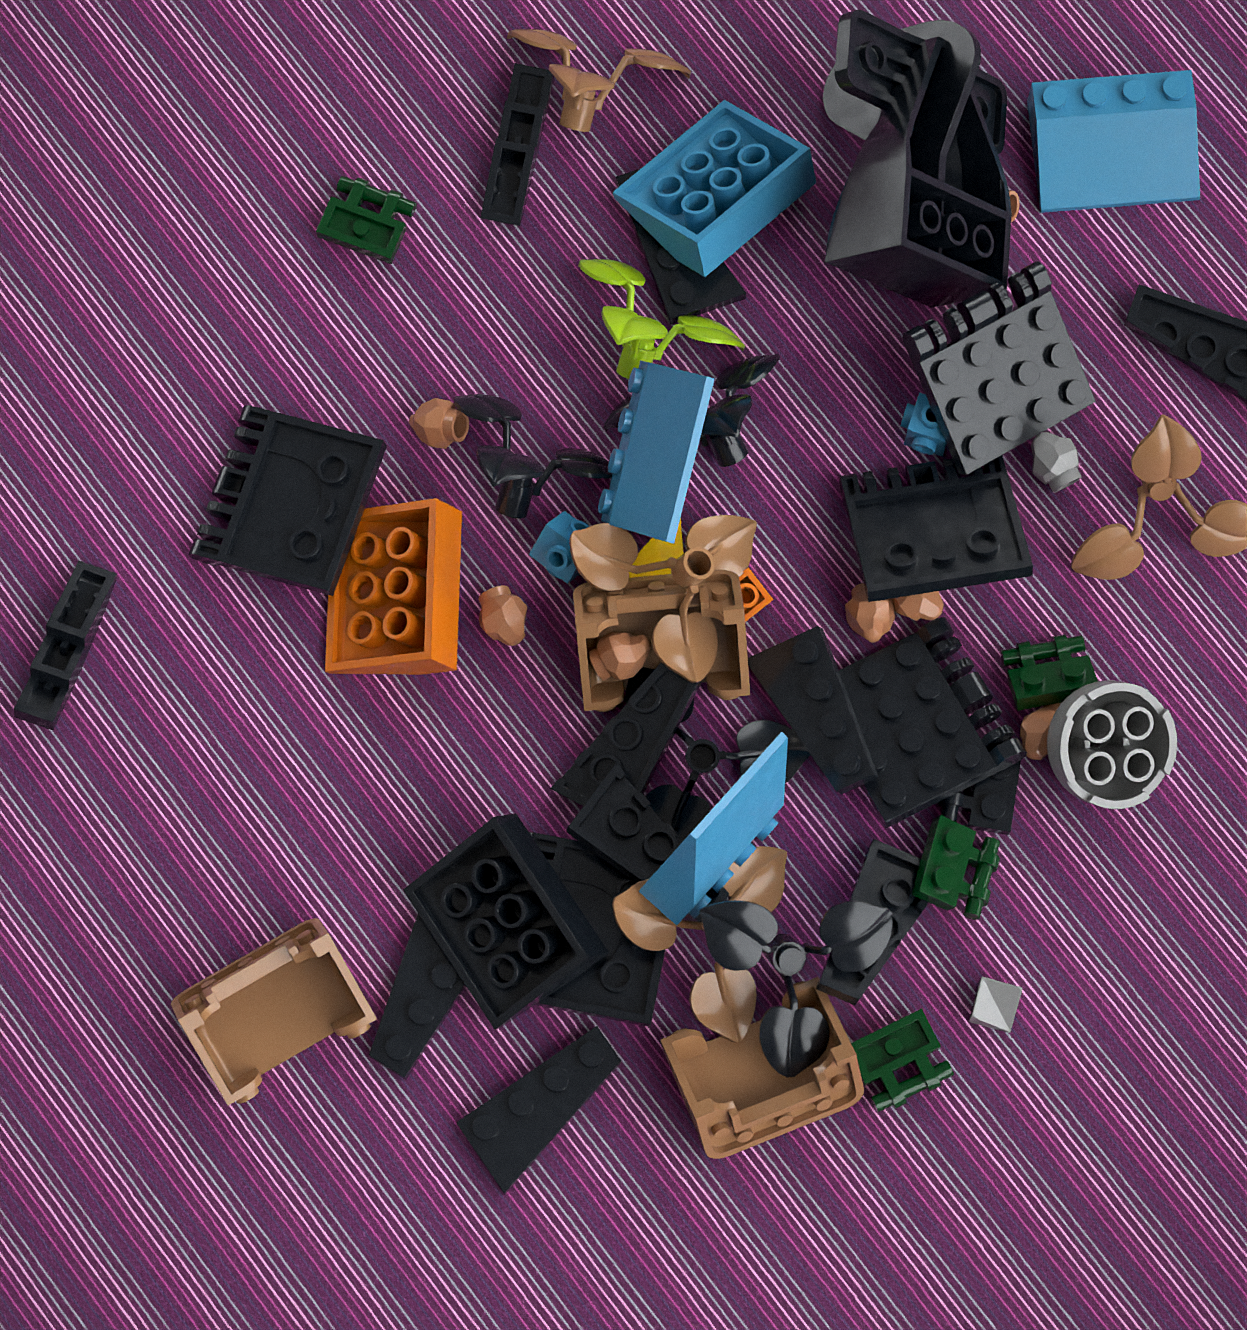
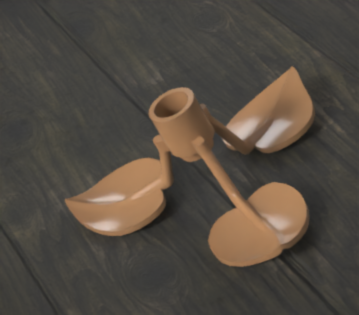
[507,29,691,132]
[1071,414,1247,580]
[569,515,757,683]
[612,846,787,1043]

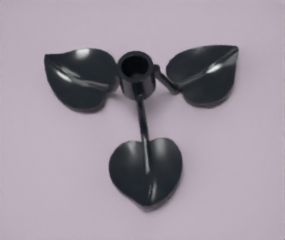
[604,354,781,467]
[454,394,613,519]
[626,667,810,842]
[699,900,892,1078]

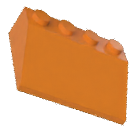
[325,498,462,675]

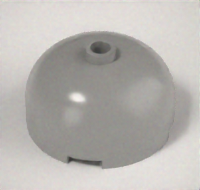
[1047,680,1177,809]

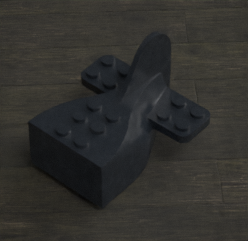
[823,9,1012,308]

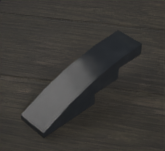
[480,63,554,226]
[14,561,117,730]

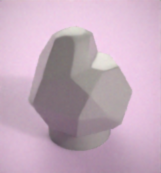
[1031,432,1082,493]

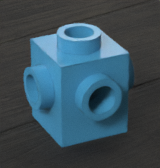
[900,392,947,457]
[529,511,590,584]

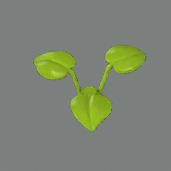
[578,259,745,379]

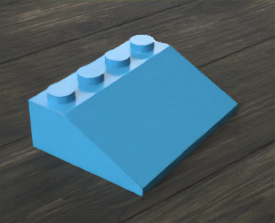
[1027,70,1200,213]
[613,100,816,277]
[598,360,715,544]
[639,732,788,926]

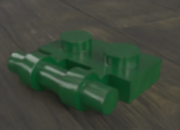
[316,176,417,264]
[1001,634,1098,711]
[911,815,1000,920]
[851,1009,954,1112]

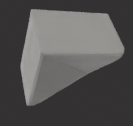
[969,977,1023,1033]

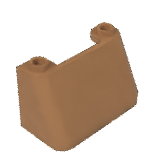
[573,570,750,712]
[171,918,377,1106]
[660,977,864,1159]

